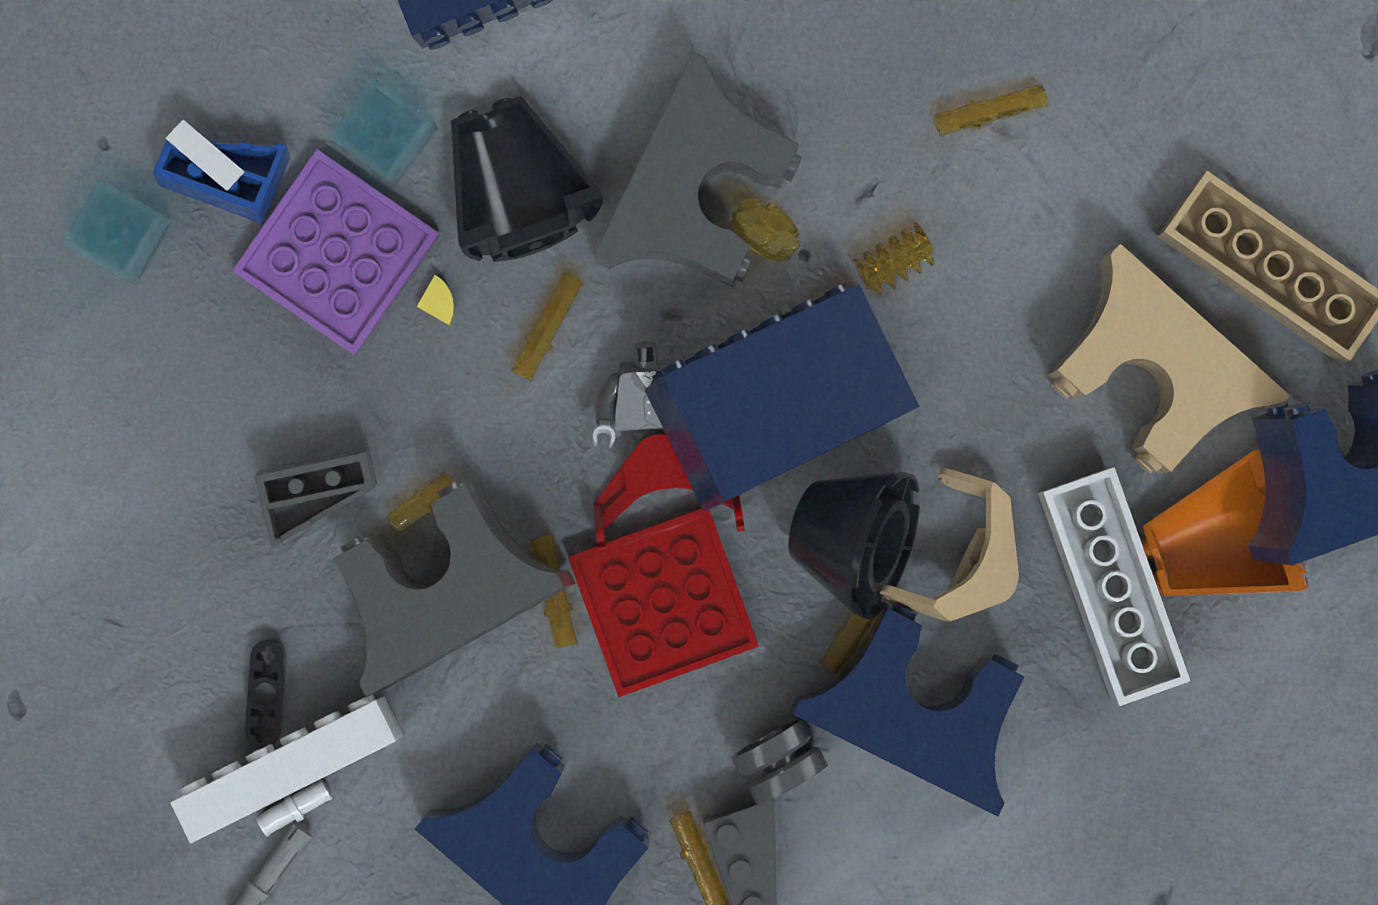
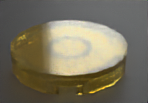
[731,198,801,262]

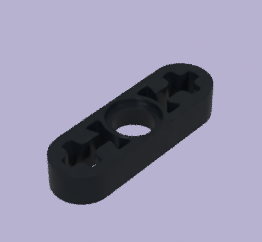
[245,639,287,748]

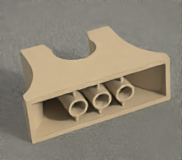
[1048,244,1290,474]

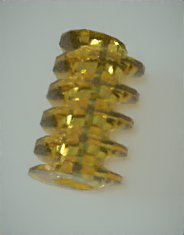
[851,222,935,297]

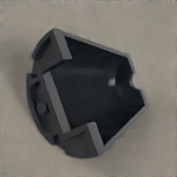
[451,96,603,262]

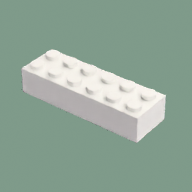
[1038,467,1190,706]
[170,695,404,844]

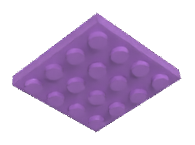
[232,149,440,356]

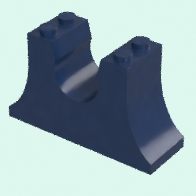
[1249,370,1378,566]
[790,605,1025,817]
[414,743,650,905]

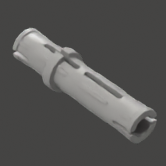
[234,823,313,905]

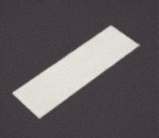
[165,120,244,191]

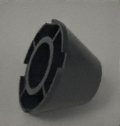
[788,472,920,619]

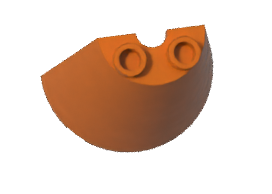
[1141,448,1310,596]

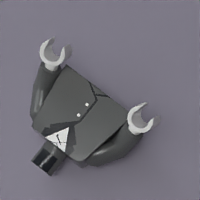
[592,341,673,448]

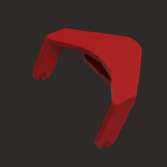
[593,434,745,553]

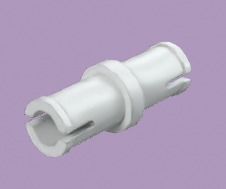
[255,779,333,837]

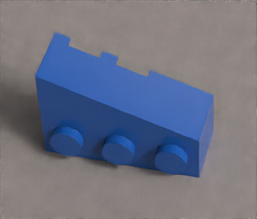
[153,140,290,224]

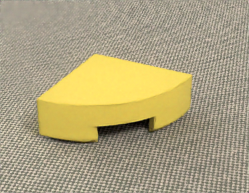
[417,275,454,326]

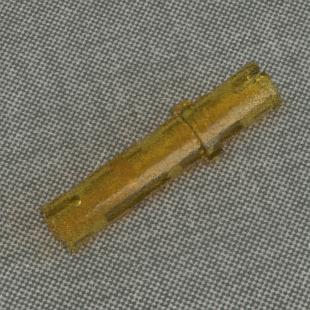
[934,84,1048,137]
[511,272,584,381]
[530,535,578,649]
[669,811,730,905]

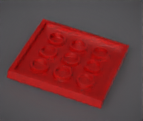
[568,509,759,698]

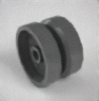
[731,718,828,804]

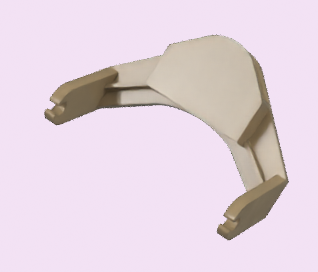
[880,468,1019,622]

